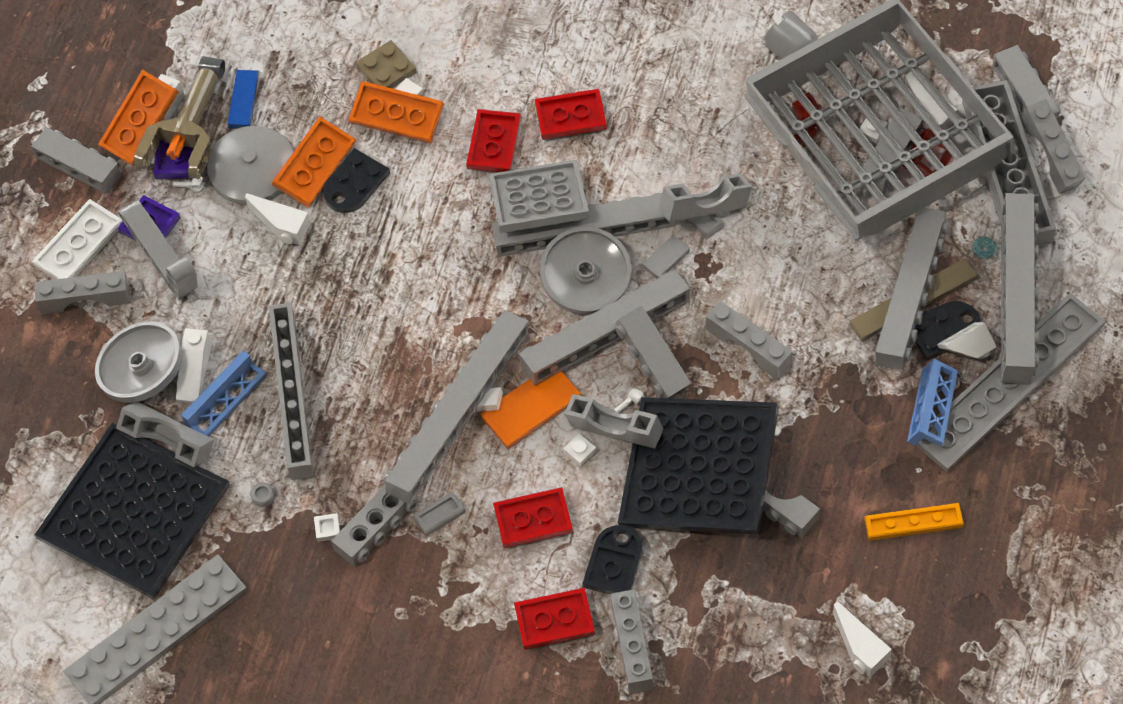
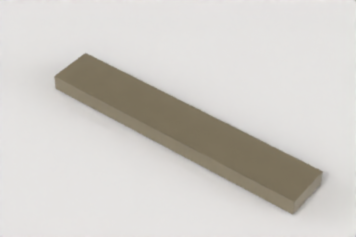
[849,258,978,341]

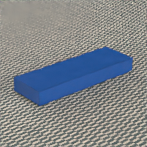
[227,70,259,129]

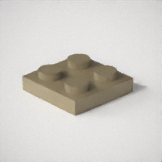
[356,40,417,88]

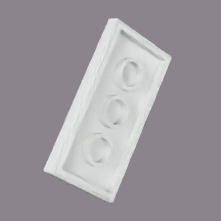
[32,199,123,280]

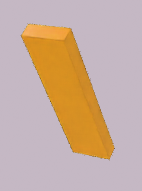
[864,503,964,541]

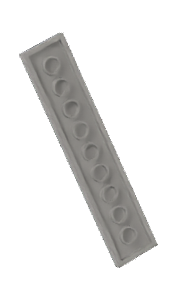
[916,293,1105,472]

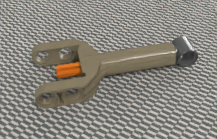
[134,56,225,179]

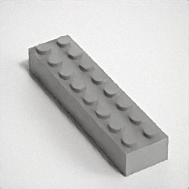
[962,80,1056,246]
[1001,193,1039,384]

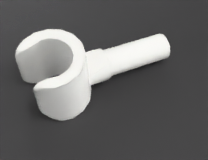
[173,177,205,193]
[614,389,645,413]

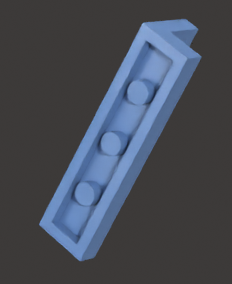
[181,350,267,437]
[907,359,958,446]

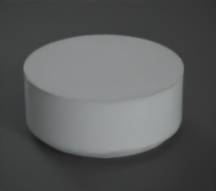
[250,482,275,507]

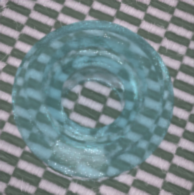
[972,236,995,259]

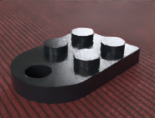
[323,148,390,213]
[915,301,980,362]
[582,525,643,594]

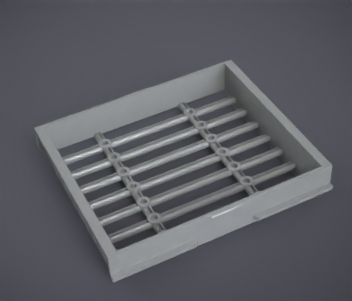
[744,0,1018,242]

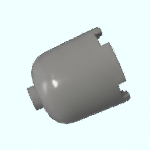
[763,11,818,59]

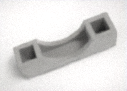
[1020,99,1086,194]
[659,173,752,222]
[35,271,131,315]
[706,301,793,380]
[564,394,664,449]
[116,402,214,467]
[762,491,820,539]

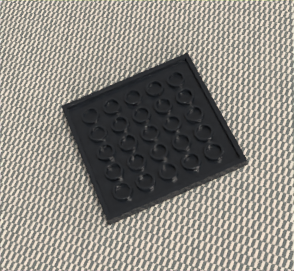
[618,397,779,535]
[34,423,230,599]

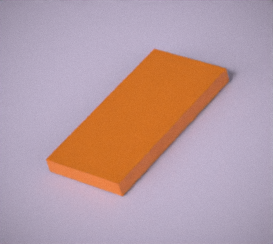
[98,70,179,166]
[348,81,445,144]
[271,116,357,208]
[480,371,582,449]

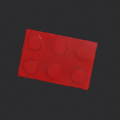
[535,89,607,140]
[466,109,521,172]
[493,487,573,548]
[514,588,595,650]

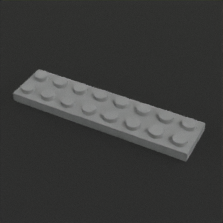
[63,554,248,704]

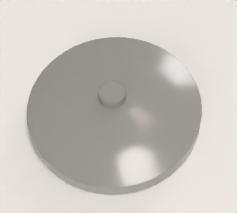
[207,126,293,205]
[540,227,631,314]
[95,321,183,403]

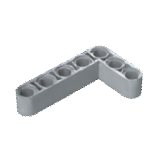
[118,200,198,299]

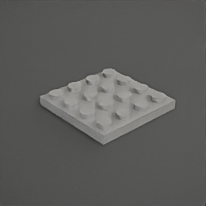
[489,160,589,233]

